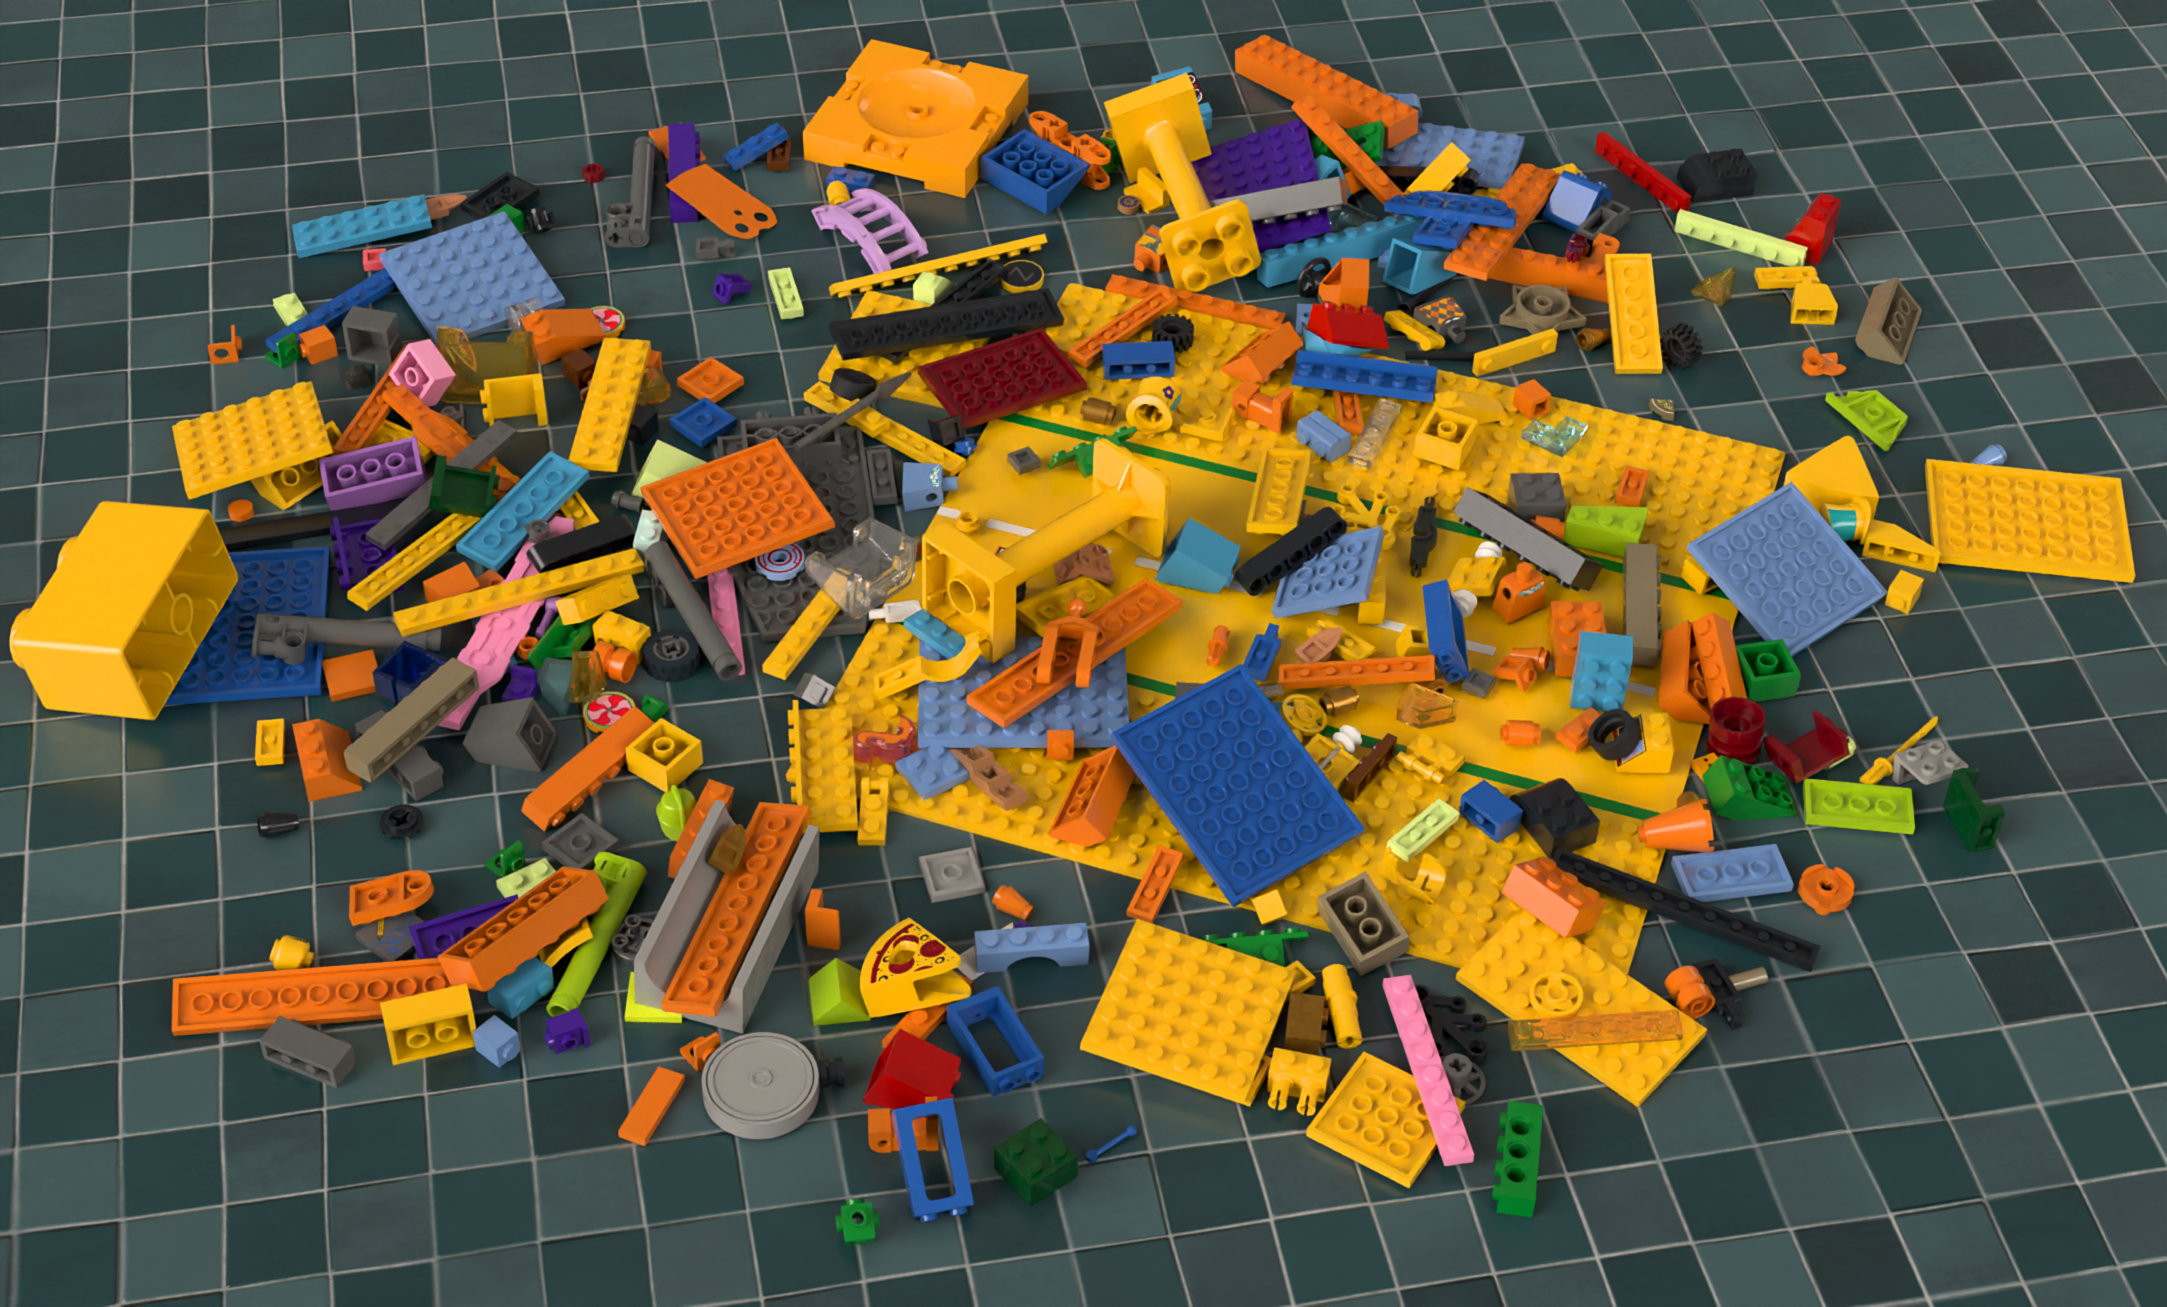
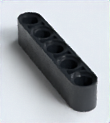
[1378,166,1479,195]
[1234,507,1348,596]
[526,514,637,573]

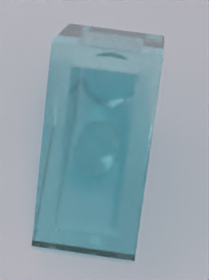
[537,658,579,716]

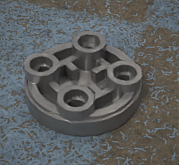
[611,914,654,966]

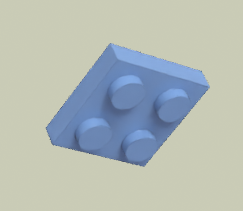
[895,746,969,800]

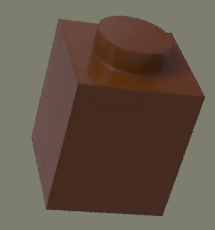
[561,348,597,390]

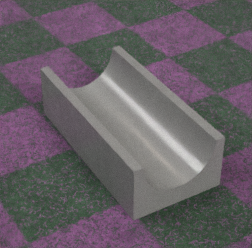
[634,800,819,1034]

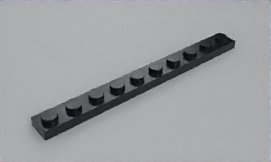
[1553,848,1821,972]

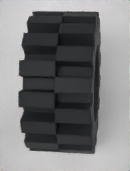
[1152,313,1194,354]
[1660,323,1703,369]

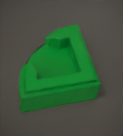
[641,694,668,723]

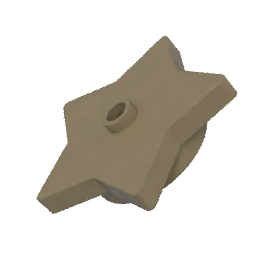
[1499,285,1587,335]

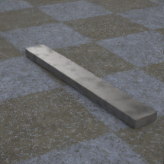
[365,420,518,551]

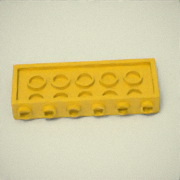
[788,700,858,833]

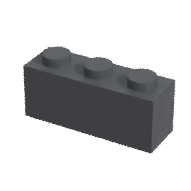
[259,1016,356,1088]

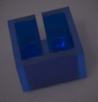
[372,641,447,703]

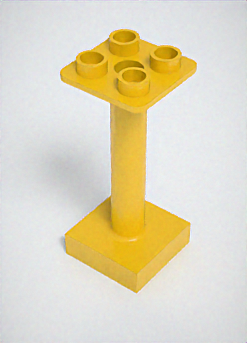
[1104,73,1261,292]
[922,438,1172,663]

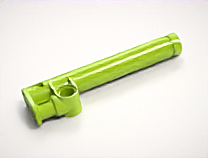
[546,852,647,1017]

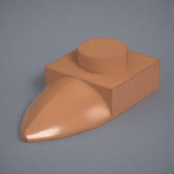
[426,194,467,220]
[1294,627,1342,663]

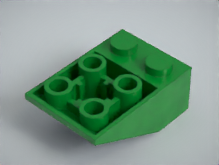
[1702,755,1797,821]

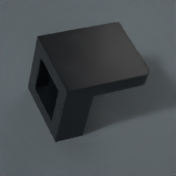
[928,415,965,446]

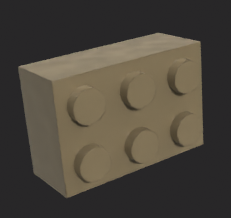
[1318,871,1409,977]

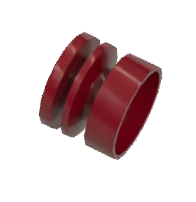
[1706,697,1766,764]

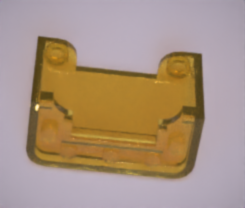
[436,328,538,404]

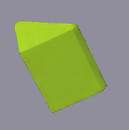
[809,958,870,1026]

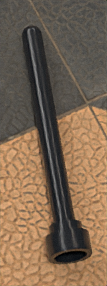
[1397,273,1459,316]

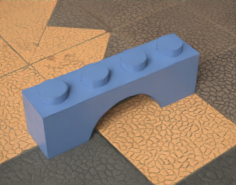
[974,923,1089,973]

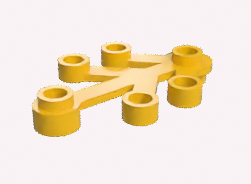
[1331,482,1400,550]

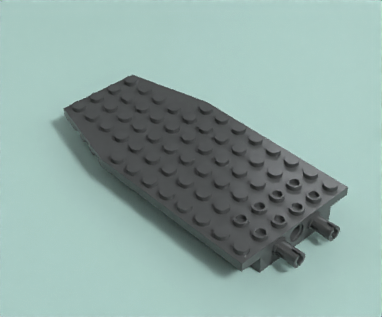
[717,406,880,642]

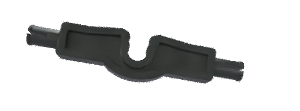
[1409,496,1438,578]

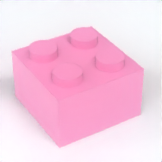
[389,339,456,407]

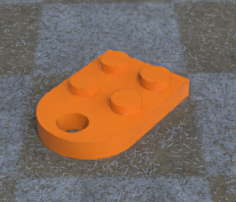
[349,870,434,926]

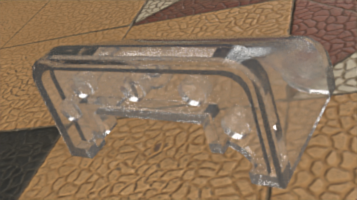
[805,517,917,619]

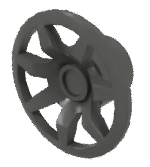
[1440,1053,1486,1106]

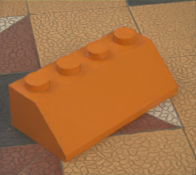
[1658,620,1711,724]
[1048,745,1136,847]

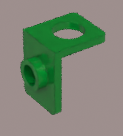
[1100,137,1121,175]
[265,332,300,369]
[485,840,526,878]

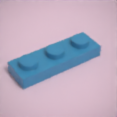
[904,609,965,659]

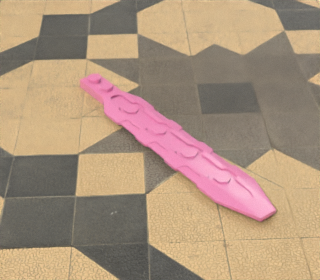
[437,516,574,731]

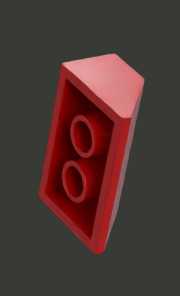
[1307,301,1389,349]

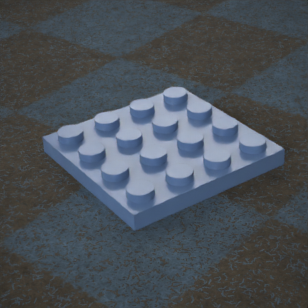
[1272,526,1385,619]

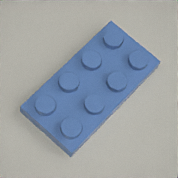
[1671,844,1794,902]

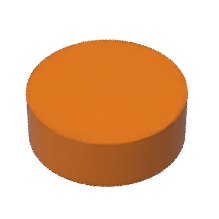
[228,499,254,522]

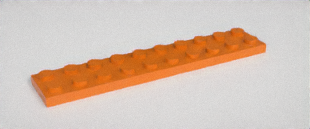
[1444,163,1561,281]
[967,577,1183,728]
[661,802,812,1017]
[172,958,453,1036]

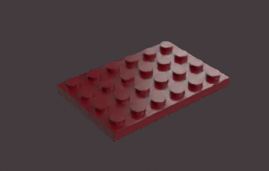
[918,328,1087,430]

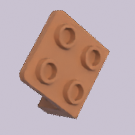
[1053,543,1115,586]

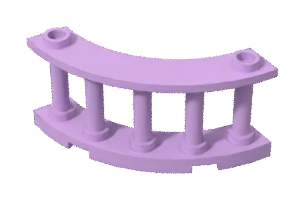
[811,188,929,274]

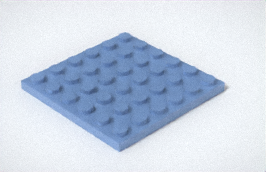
[379,211,565,350]
[1686,481,1888,657]

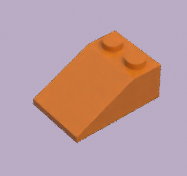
[520,309,606,366]

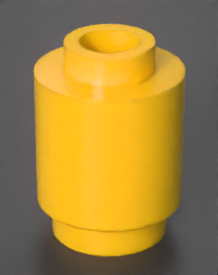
[826,181,851,206]

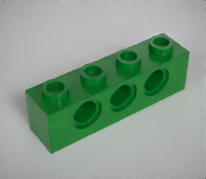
[1492,1100,1543,1218]

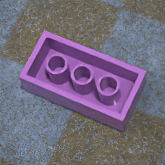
[319,436,427,511]

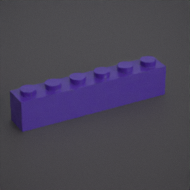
[668,123,700,223]

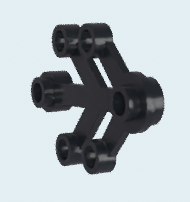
[1415,985,1489,1064]

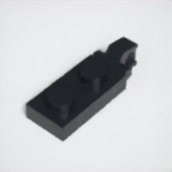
[1691,958,1744,1029]

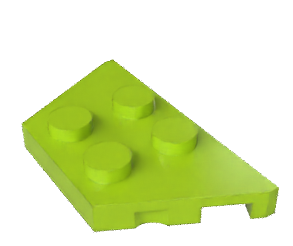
[1825,390,1908,452]

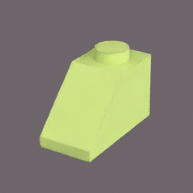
[913,271,953,304]

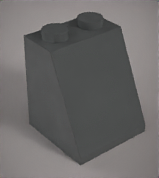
[463,697,558,772]

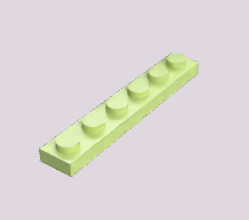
[1674,209,1808,267]

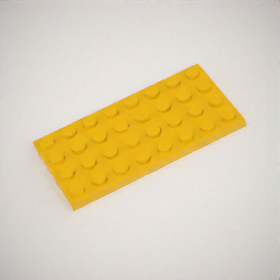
[1456,908,1707,1107]

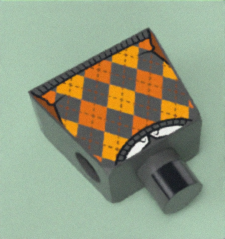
[1413,294,1466,344]

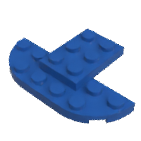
[1384,191,1516,250]

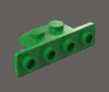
[1048,426,1137,478]
[527,615,598,675]
[1202,928,1309,967]

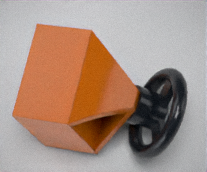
[1296,257,1369,308]

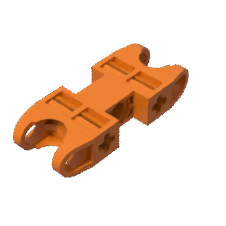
[1029,111,1111,190]

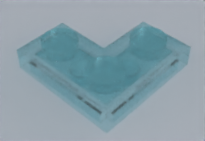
[1521,416,1588,457]

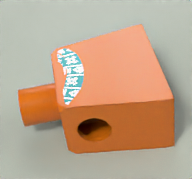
[1492,562,1545,624]

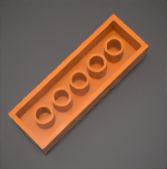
[437,866,609,992]

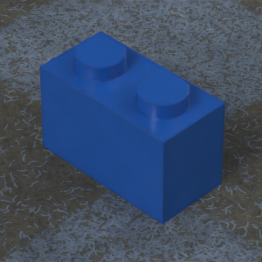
[1459,780,1523,843]

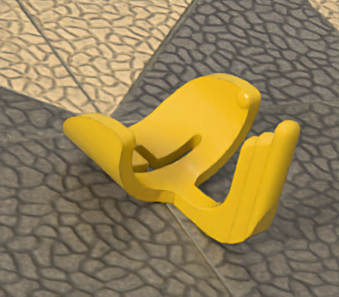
[1384,847,1447,904]

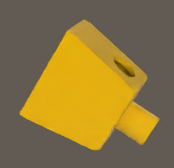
[1790,279,1838,325]

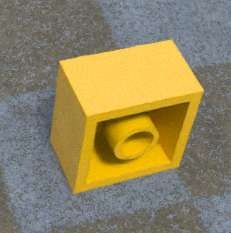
[1414,406,1479,470]
[626,718,703,792]

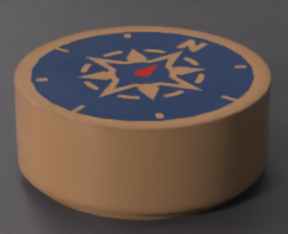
[1118,195,1140,215]

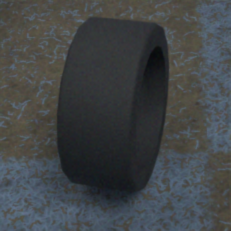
[830,368,877,401]
[1588,709,1641,760]

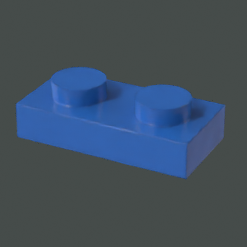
[826,166,875,191]

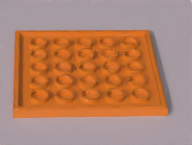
[640,438,835,579]

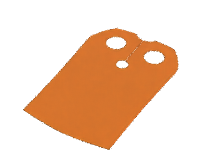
[665,164,777,239]

